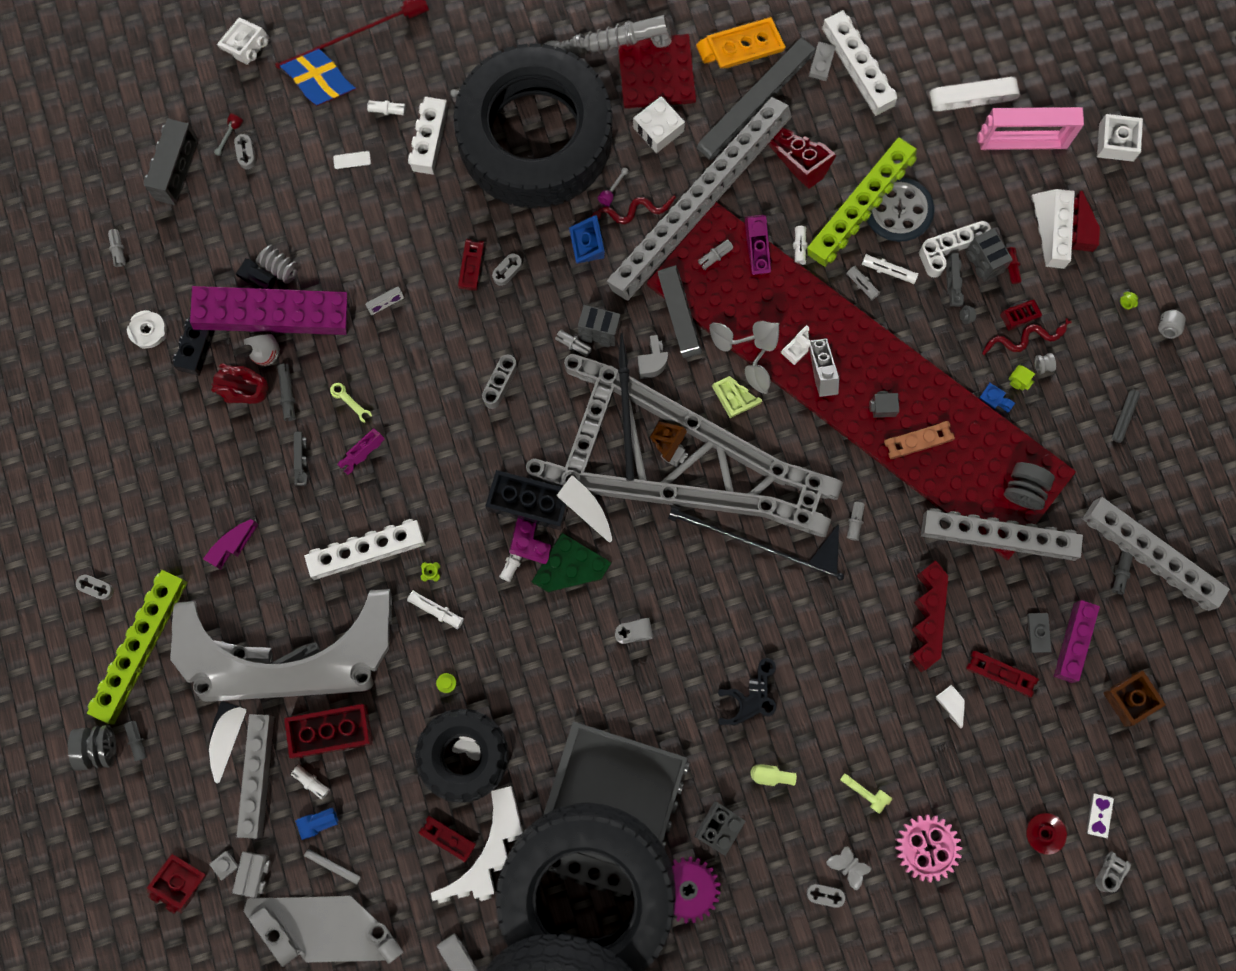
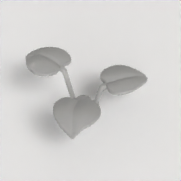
[709,321,779,394]

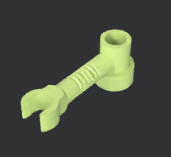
[330,383,372,423]
[840,773,893,814]

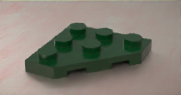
[532,533,611,593]

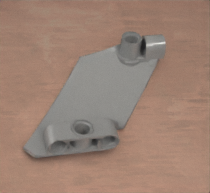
[244,896,403,967]

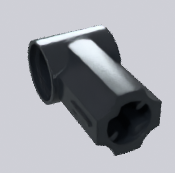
[235,258,276,289]

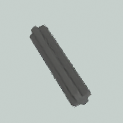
[1112,390,1140,443]

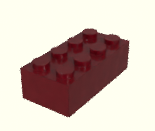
[284,704,373,759]

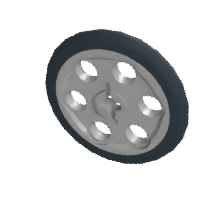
[865,177,935,242]

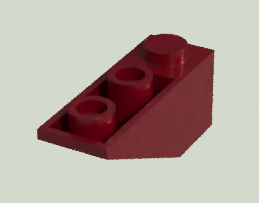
[1072,191,1100,252]

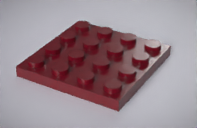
[618,34,696,109]

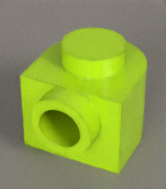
[1009,365,1035,391]

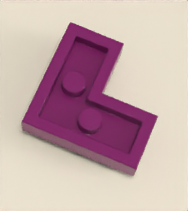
[509,518,551,564]

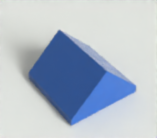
[569,216,605,263]

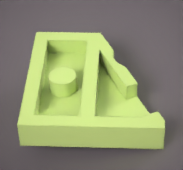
[712,376,762,418]

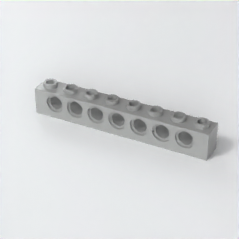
[1082,497,1230,611]
[921,508,1083,561]

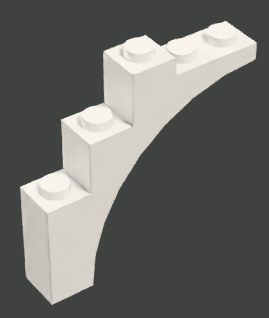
[431,786,523,903]

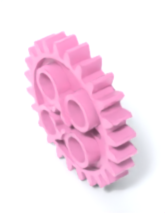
[895,815,962,882]

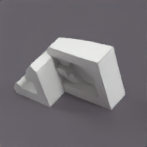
[781,325,810,365]
[936,685,965,729]

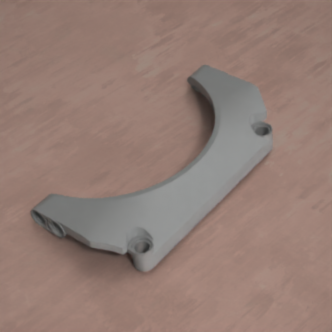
[171,589,392,702]

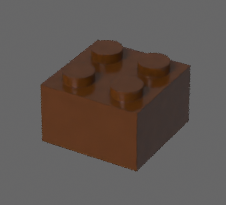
[1103,671,1166,727]

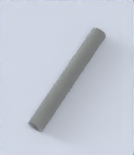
[304,849,361,884]

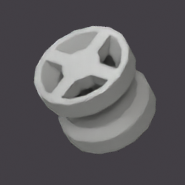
[1034,353,1056,374]

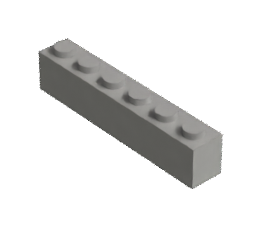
[237,714,274,838]

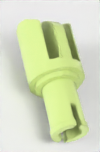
[750,764,797,786]

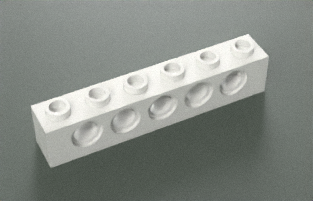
[822,11,897,116]
[304,519,425,580]

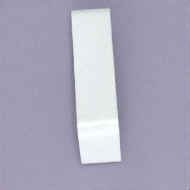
[919,221,991,278]

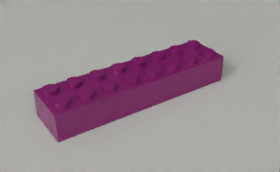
[190,286,348,335]

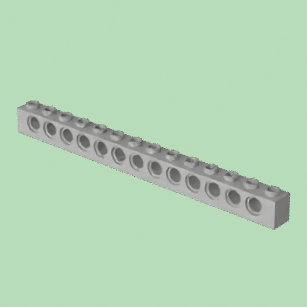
[607,97,792,301]

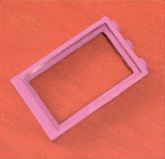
[977,107,1084,150]

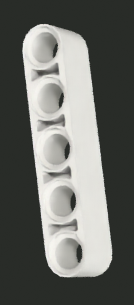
[929,77,1020,111]

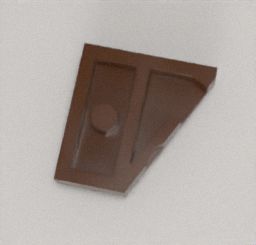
[650,421,687,462]

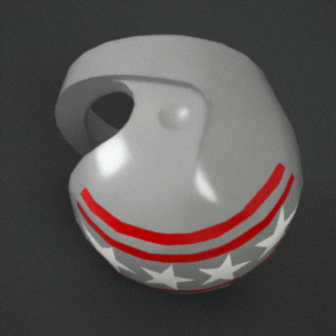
[244,334,280,366]

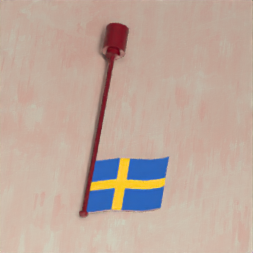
[275,0,429,106]

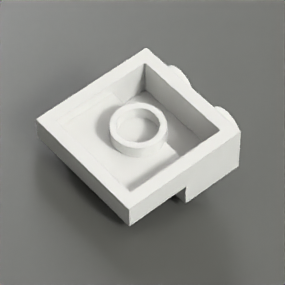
[217,18,269,65]

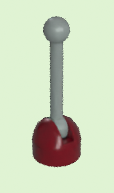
[214,113,243,156]

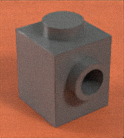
[869,391,899,418]

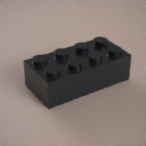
[485,470,568,531]

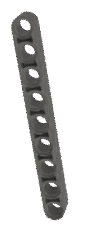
[696,38,816,160]

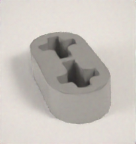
[234,134,256,169]
[492,254,522,286]
[76,575,114,600]
[806,884,845,907]

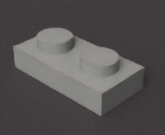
[809,42,836,81]

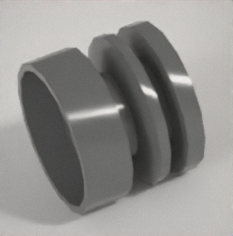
[1004,462,1055,510]
[68,725,116,771]

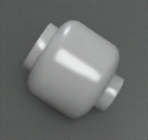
[1158,310,1186,338]

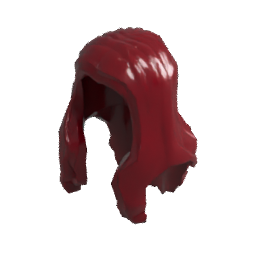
[211,363,268,404]

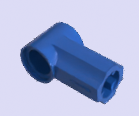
[295,808,339,840]

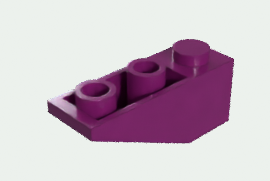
[745,215,771,275]

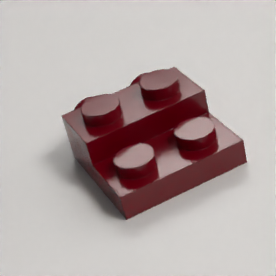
[146,854,206,914]

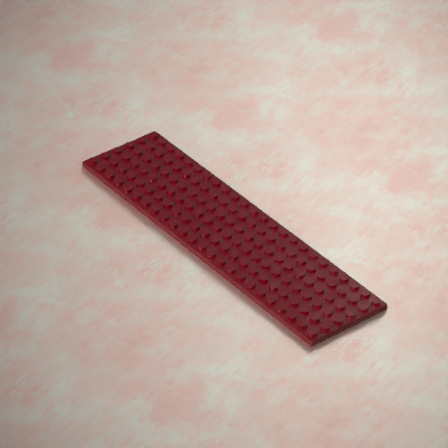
[647,202,1076,561]

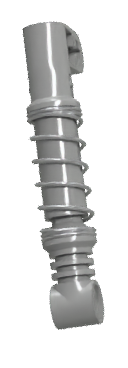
[545,15,672,58]

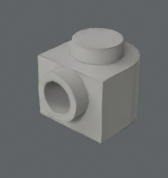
[661,444,688,468]

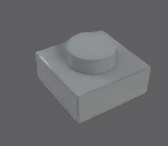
[209,851,239,880]

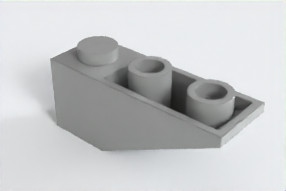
[809,338,839,397]

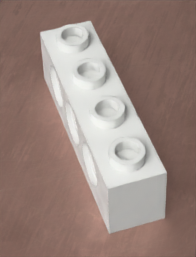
[408,97,448,175]

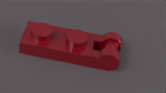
[458,239,485,291]
[418,815,476,862]

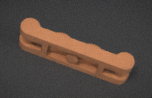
[884,421,955,459]

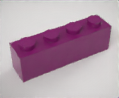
[1053,600,1100,683]

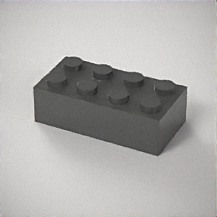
[144,118,199,205]

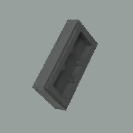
[1027,613,1052,653]

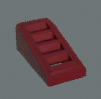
[1000,299,1043,331]

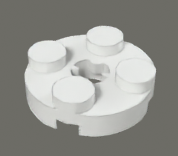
[127,310,167,349]

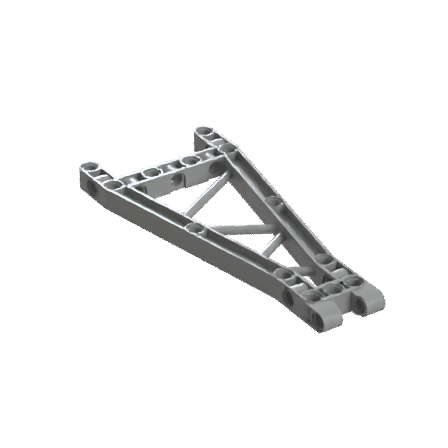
[526,354,843,537]

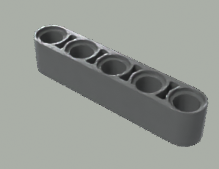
[658,265,702,359]

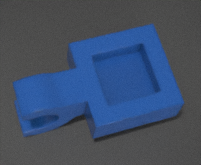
[979,383,1015,413]

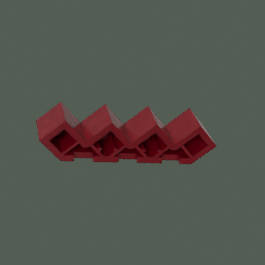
[909,561,948,672]

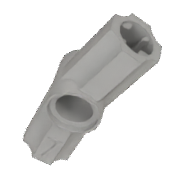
[214,640,272,664]

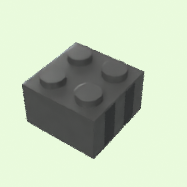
[966,228,1013,282]
[578,305,621,347]

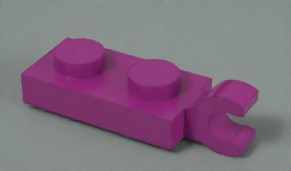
[337,428,385,475]

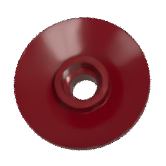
[1026,813,1067,855]

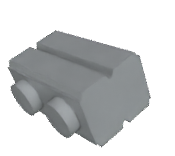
[232,851,271,898]

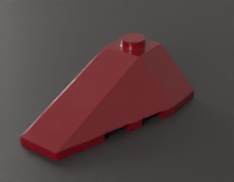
[768,128,836,189]

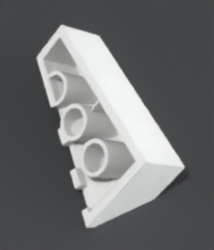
[1032,189,1074,268]

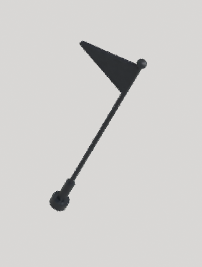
[668,505,844,581]

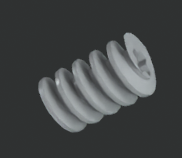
[256,245,298,284]

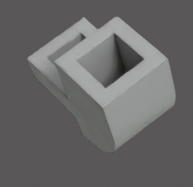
[637,335,668,379]

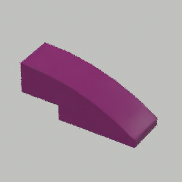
[203,519,259,570]

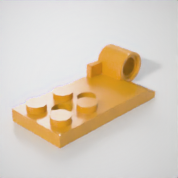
[696,17,785,68]

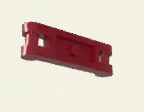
[966,651,1039,698]

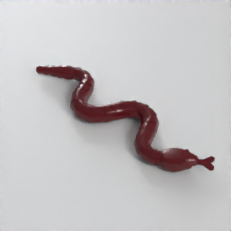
[591,196,676,224]
[982,318,1072,355]

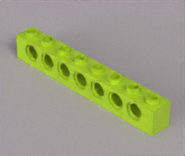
[807,137,917,267]
[87,570,188,724]

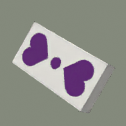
[365,286,404,315]
[1086,794,1114,838]

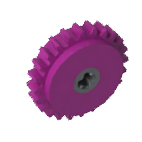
[672,856,720,923]

